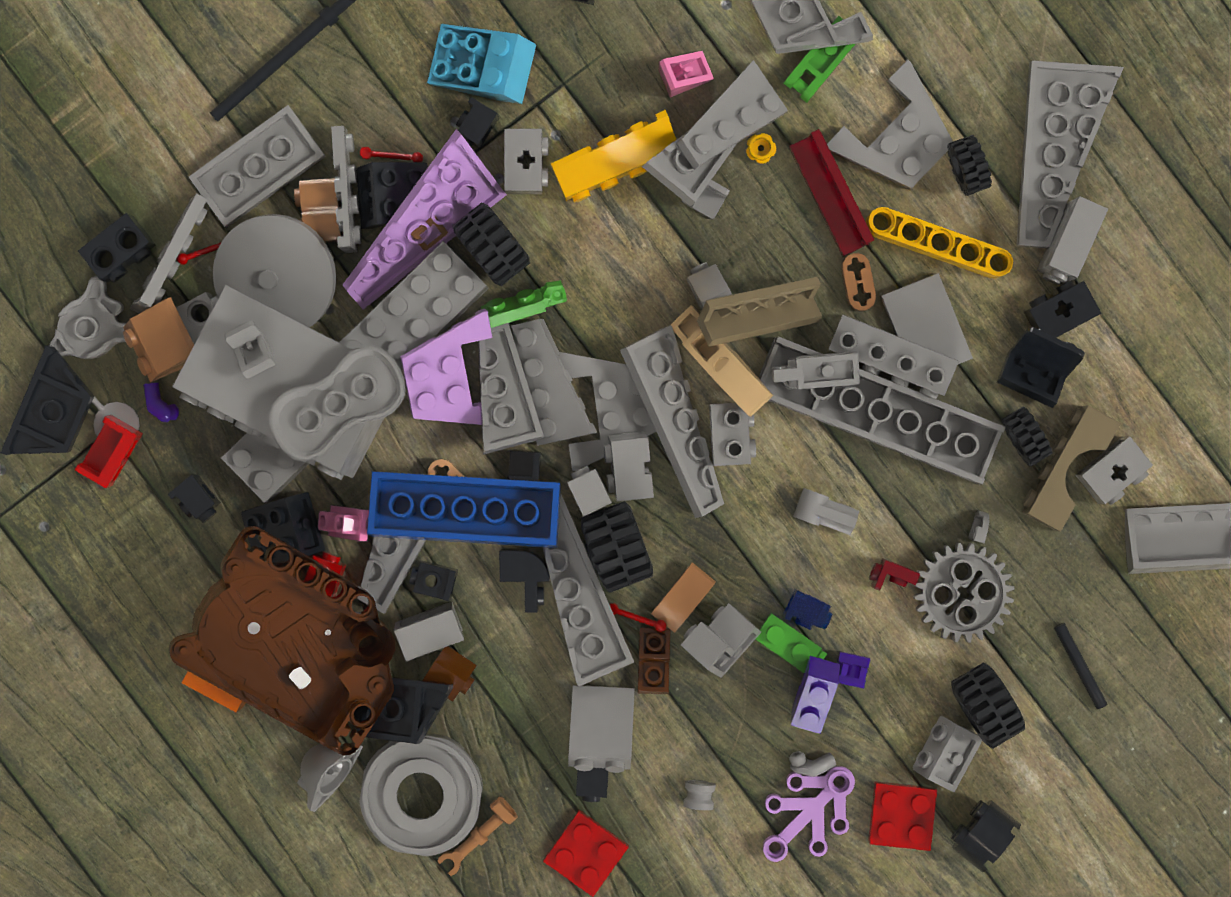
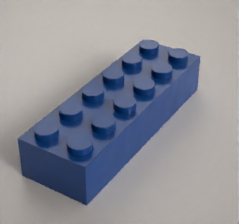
[367,471,561,548]

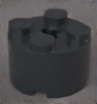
[950,800,1021,872]

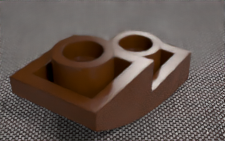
[638,628,670,694]

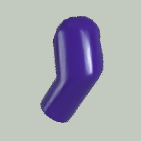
[143,383,179,423]

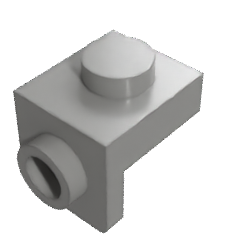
[224,321,276,379]

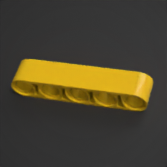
[865,207,1013,279]

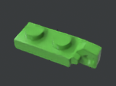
[481,280,567,328]
[756,613,827,673]

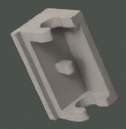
[394,602,464,661]

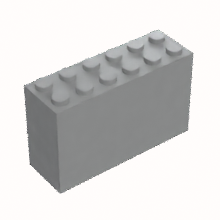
[173,285,405,480]

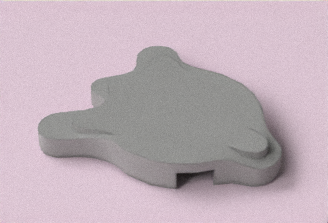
[50,276,126,359]

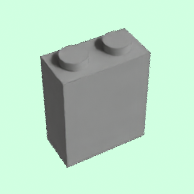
[1036,196,1108,285]
[568,685,635,773]

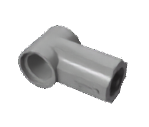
[793,488,859,535]

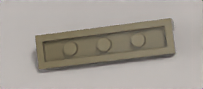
[697,277,822,347]

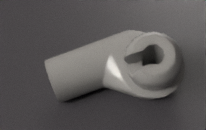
[789,751,836,777]

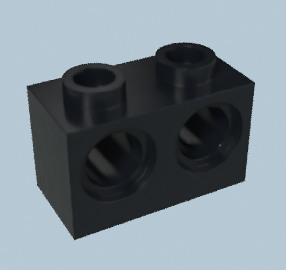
[78,213,156,283]

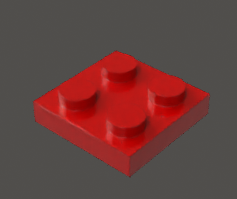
[868,781,937,851]
[543,810,629,897]

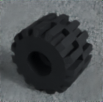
[581,501,653,593]

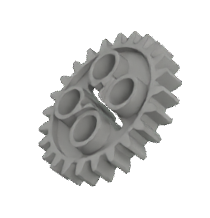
[913,542,1014,643]

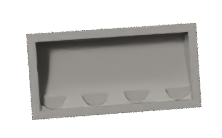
[1125,503,1231,574]

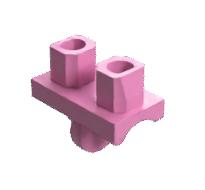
[318,505,369,541]

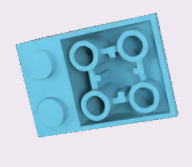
[427,24,536,104]

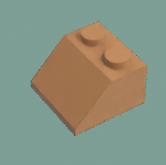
[123,297,194,382]

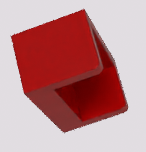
[74,415,143,489]

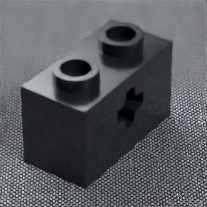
[1024,280,1102,338]

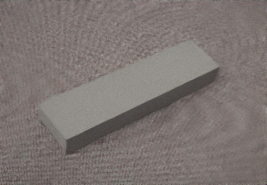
[758,336,1006,485]

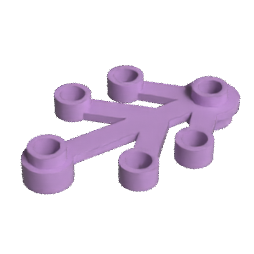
[763,766,855,862]

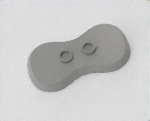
[268,345,406,461]

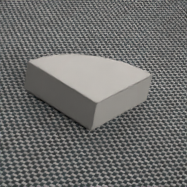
[968,510,989,544]

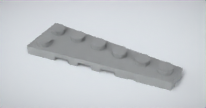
[620,325,724,518]
[543,495,634,687]

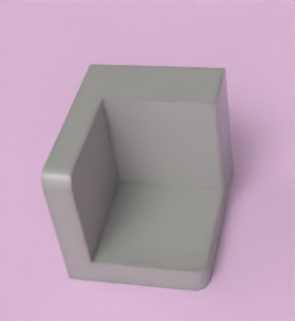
[681,180,730,219]

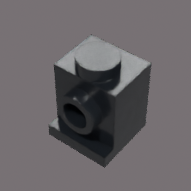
[456,97,499,149]
[168,474,221,523]
[409,561,458,601]

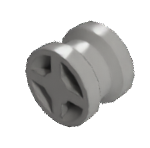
[683,780,716,810]

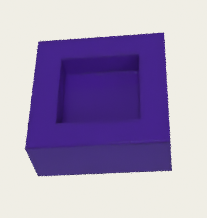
[837,651,870,689]

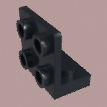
[356,162,428,229]
[241,492,326,565]

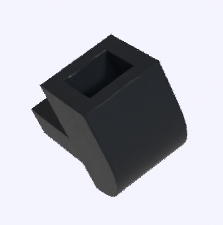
[499,549,550,613]

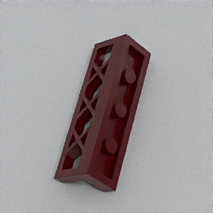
[789,129,874,257]

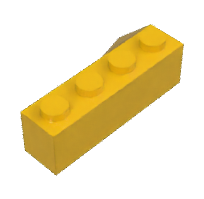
[551,110,676,203]

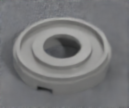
[359,733,483,856]

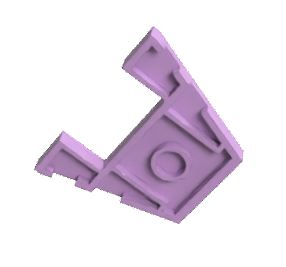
[400,309,492,425]

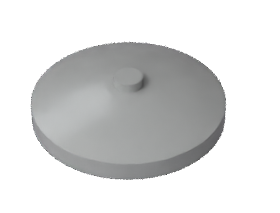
[213,214,336,328]

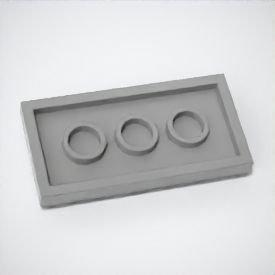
[189,105,326,228]

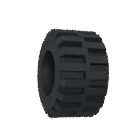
[452,202,530,286]
[951,662,1025,749]

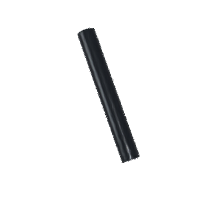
[1054,623,1108,710]

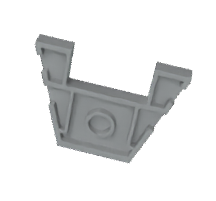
[751,0,873,54]
[827,59,953,190]
[559,352,656,471]

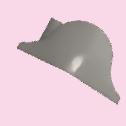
[297,744,363,812]

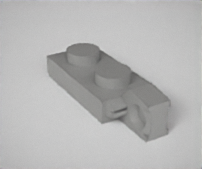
[771,352,860,390]

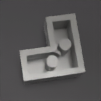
[681,603,761,678]

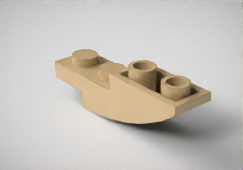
[671,305,773,417]

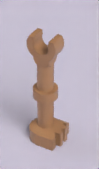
[437,796,518,876]

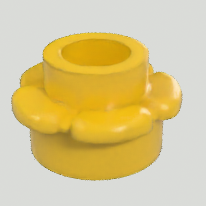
[746,133,776,164]

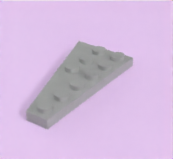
[1016,61,1124,248]

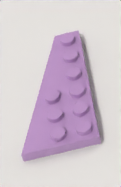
[343,129,506,309]

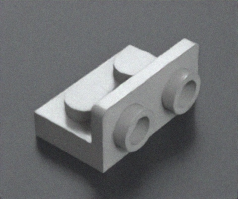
[913,716,982,792]

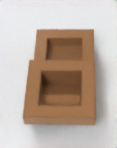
[651,563,716,633]

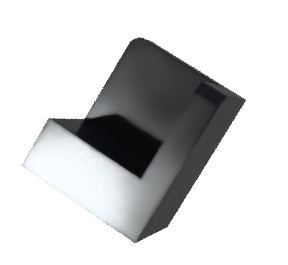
[507,451,541,481]

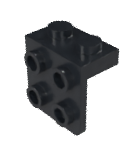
[997,327,1085,408]

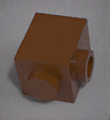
[422,646,477,702]

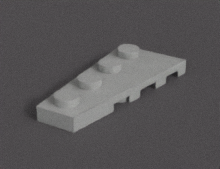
[331,126,362,253]
[357,537,426,614]

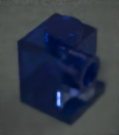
[782,588,833,630]

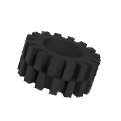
[947,135,992,196]
[1001,406,1053,467]

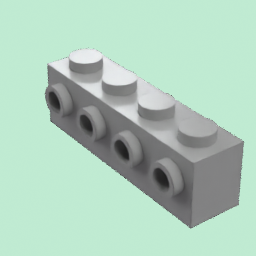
[829,315,959,399]

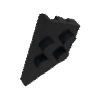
[0,345,94,455]
[354,677,453,744]

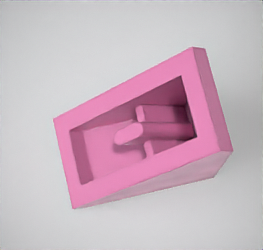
[658,51,714,98]

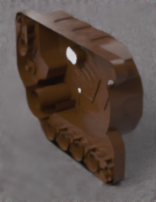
[169,526,395,756]

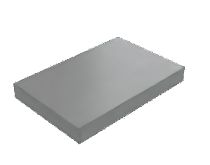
[880,273,973,364]

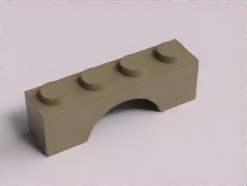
[1022,405,1121,532]

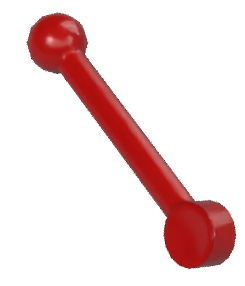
[360,147,424,162]
[176,242,221,265]
[609,603,667,632]

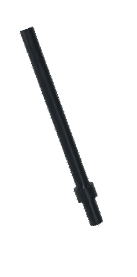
[210,0,356,122]

